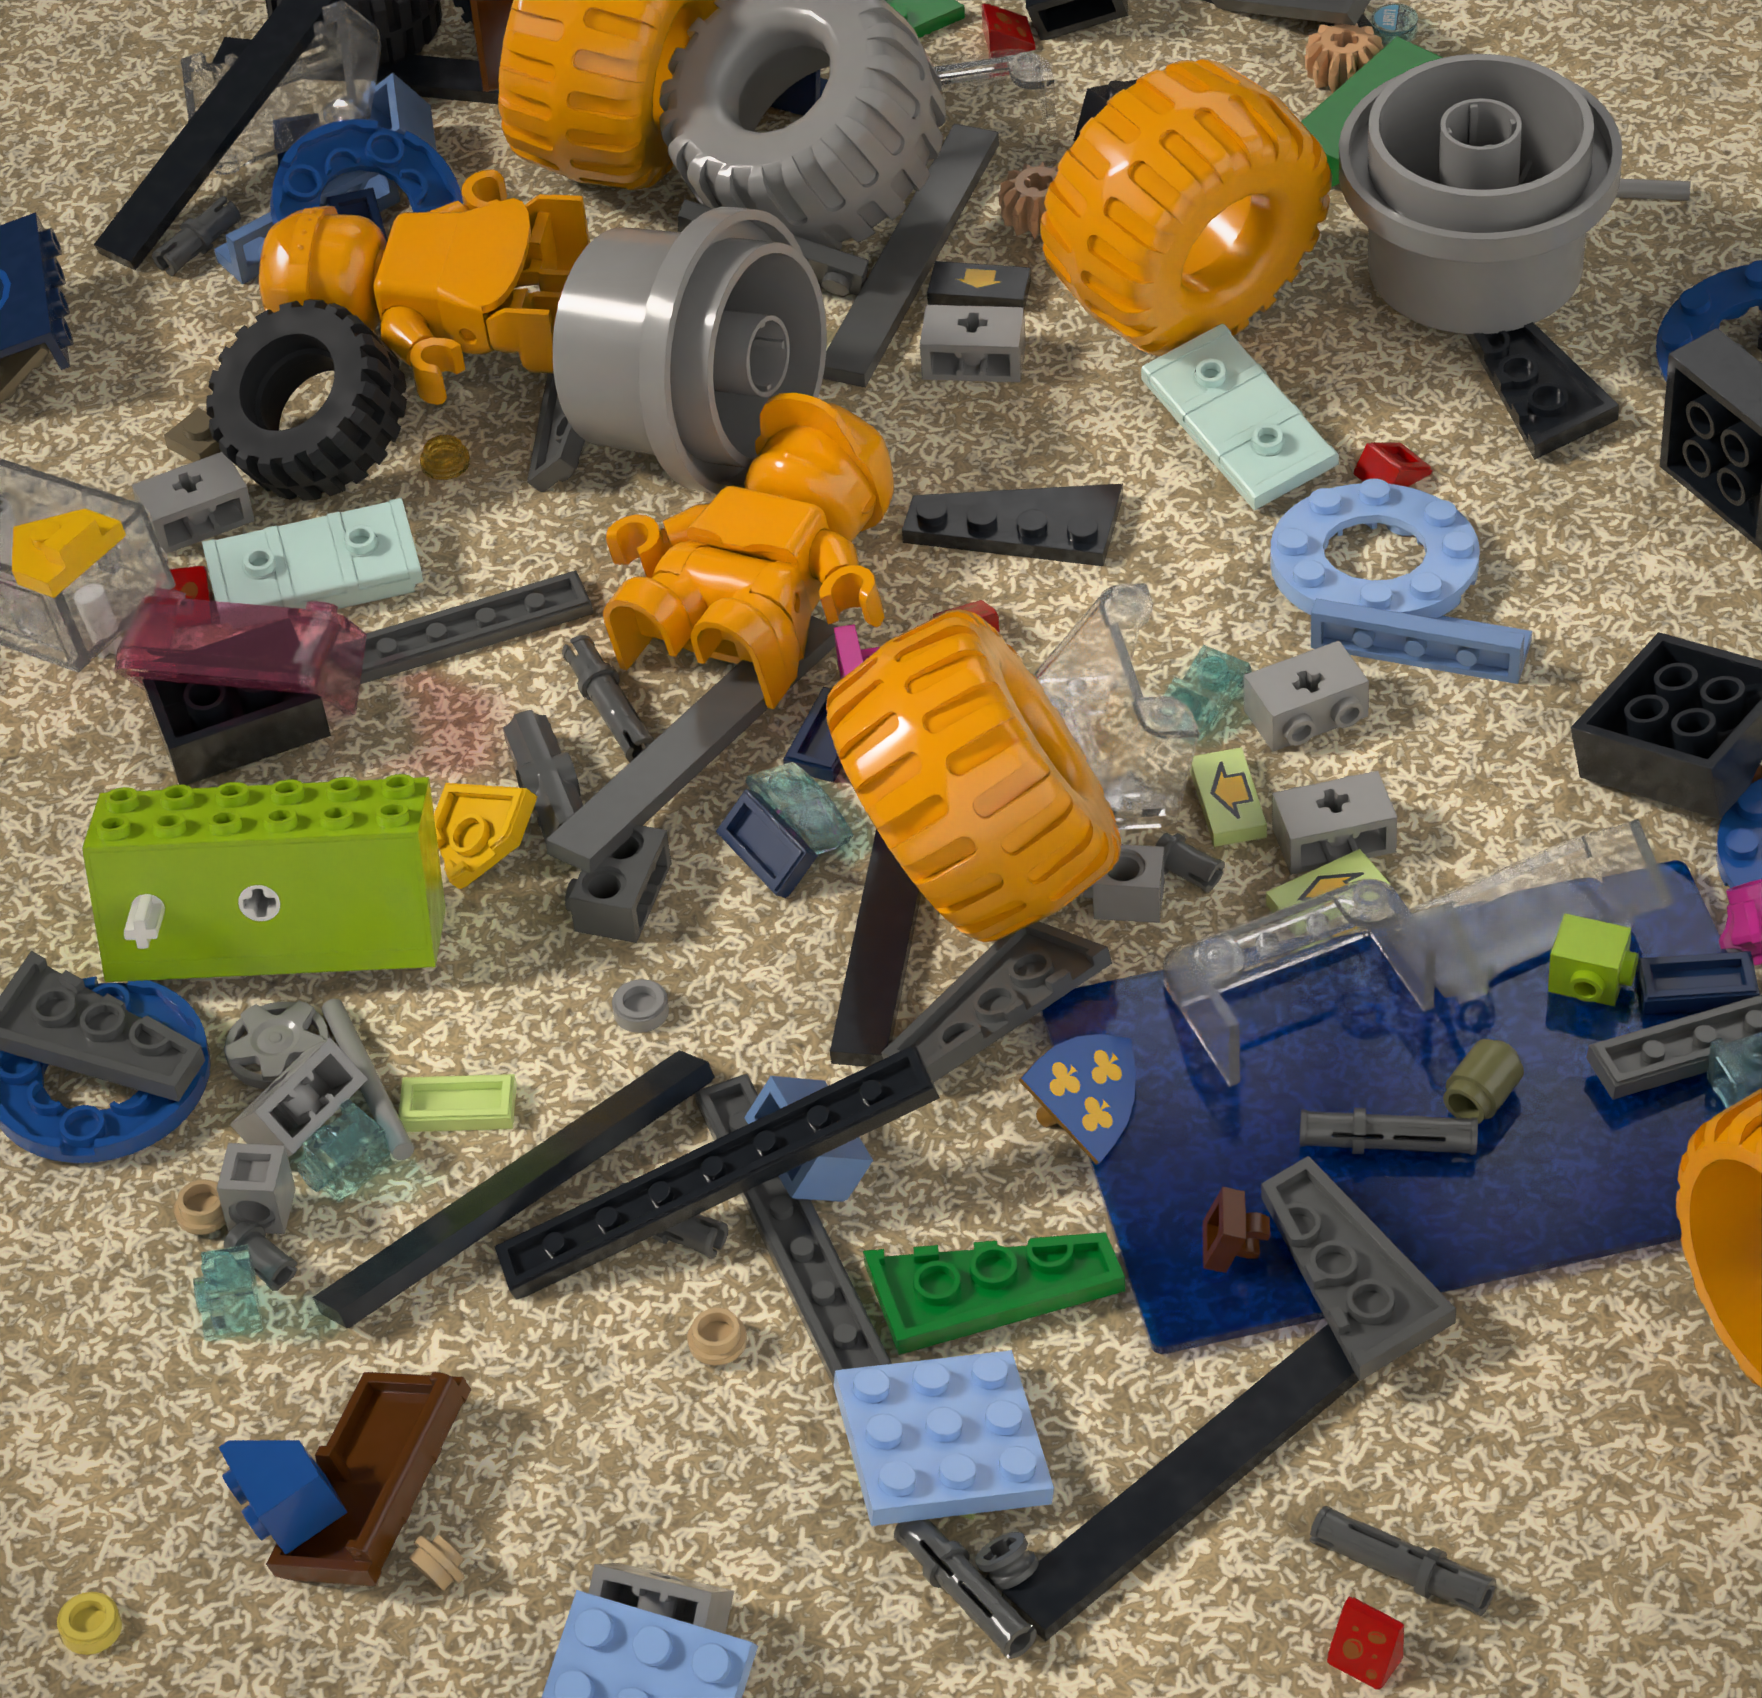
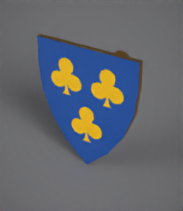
[1019,1034,1136,1165]

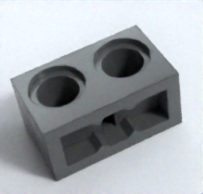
[565,825,672,943]

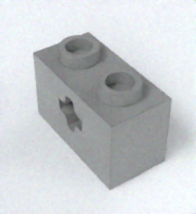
[920,305,1026,382]
[132,452,255,556]
[1243,641,1369,752]
[1272,771,1397,875]
[230,1038,368,1157]
[588,1563,734,1634]

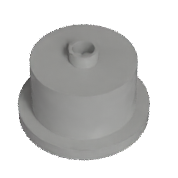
[1339,54,1622,334]
[553,207,827,494]

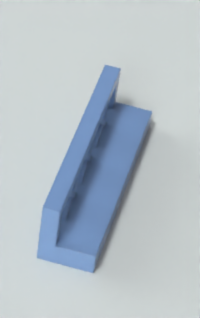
[214,170,400,284]
[1311,598,1532,684]

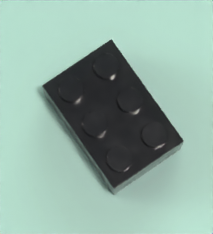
[139,621,331,785]

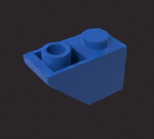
[218,1440,347,1554]

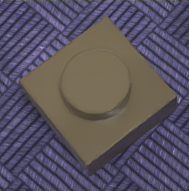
[164,408,221,462]

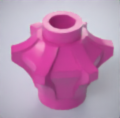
[1719,879,1762,965]

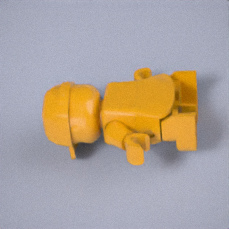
[259,169,590,405]
[603,393,894,709]

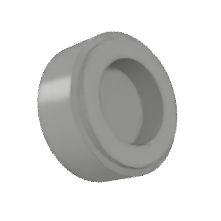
[612,979,669,1033]

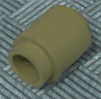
[1443,1039,1524,1124]

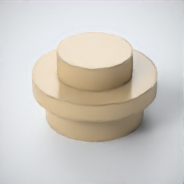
[174,1179,226,1235]
[687,1308,747,1365]
[408,1535,465,1592]

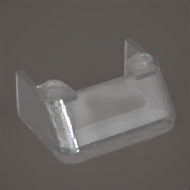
[1389,819,1674,1004]
[1163,879,1436,1087]

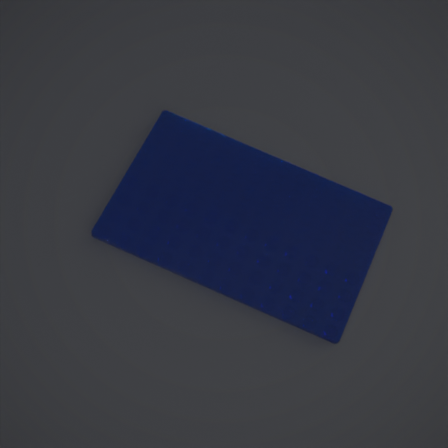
[1040,860,1762,1354]

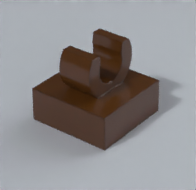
[1203,1187,1270,1273]

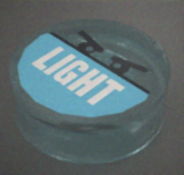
[1371,3,1418,44]

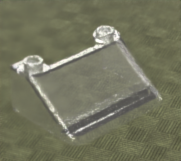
[931,49,1057,138]

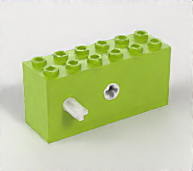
[82,774,446,982]

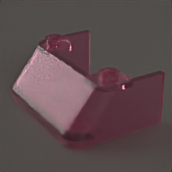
[114,588,367,715]

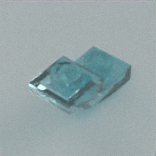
[1149,645,1252,743]
[745,762,854,855]

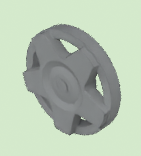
[224,1000,330,1089]

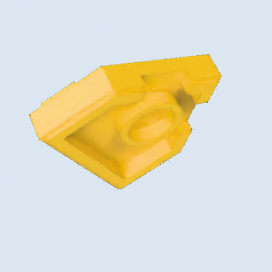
[12,508,126,598]
[434,783,538,889]

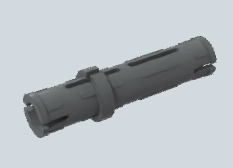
[562,635,655,763]
[1299,1107,1478,1155]
[1310,1506,1496,1616]
[894,1519,1037,1659]

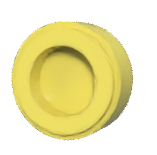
[57,1592,122,1655]

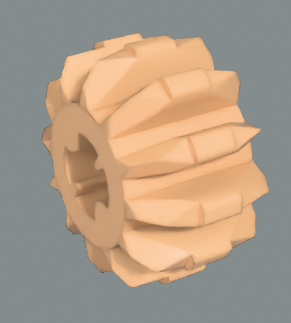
[1305,23,1384,93]
[998,161,1059,240]

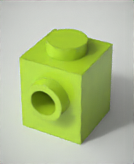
[1548,913,1639,1007]

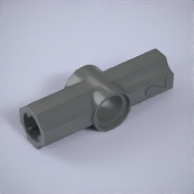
[503,710,583,843]

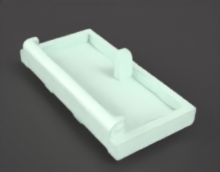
[1141,324,1339,511]
[202,497,423,633]

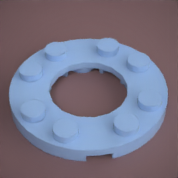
[1270,479,1480,619]

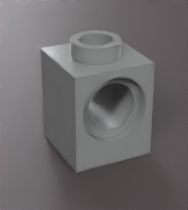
[1083,844,1165,923]
[217,1143,296,1234]

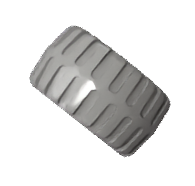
[659,0,946,250]

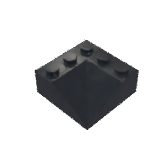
[1660,328,1762,550]
[1570,632,1762,820]

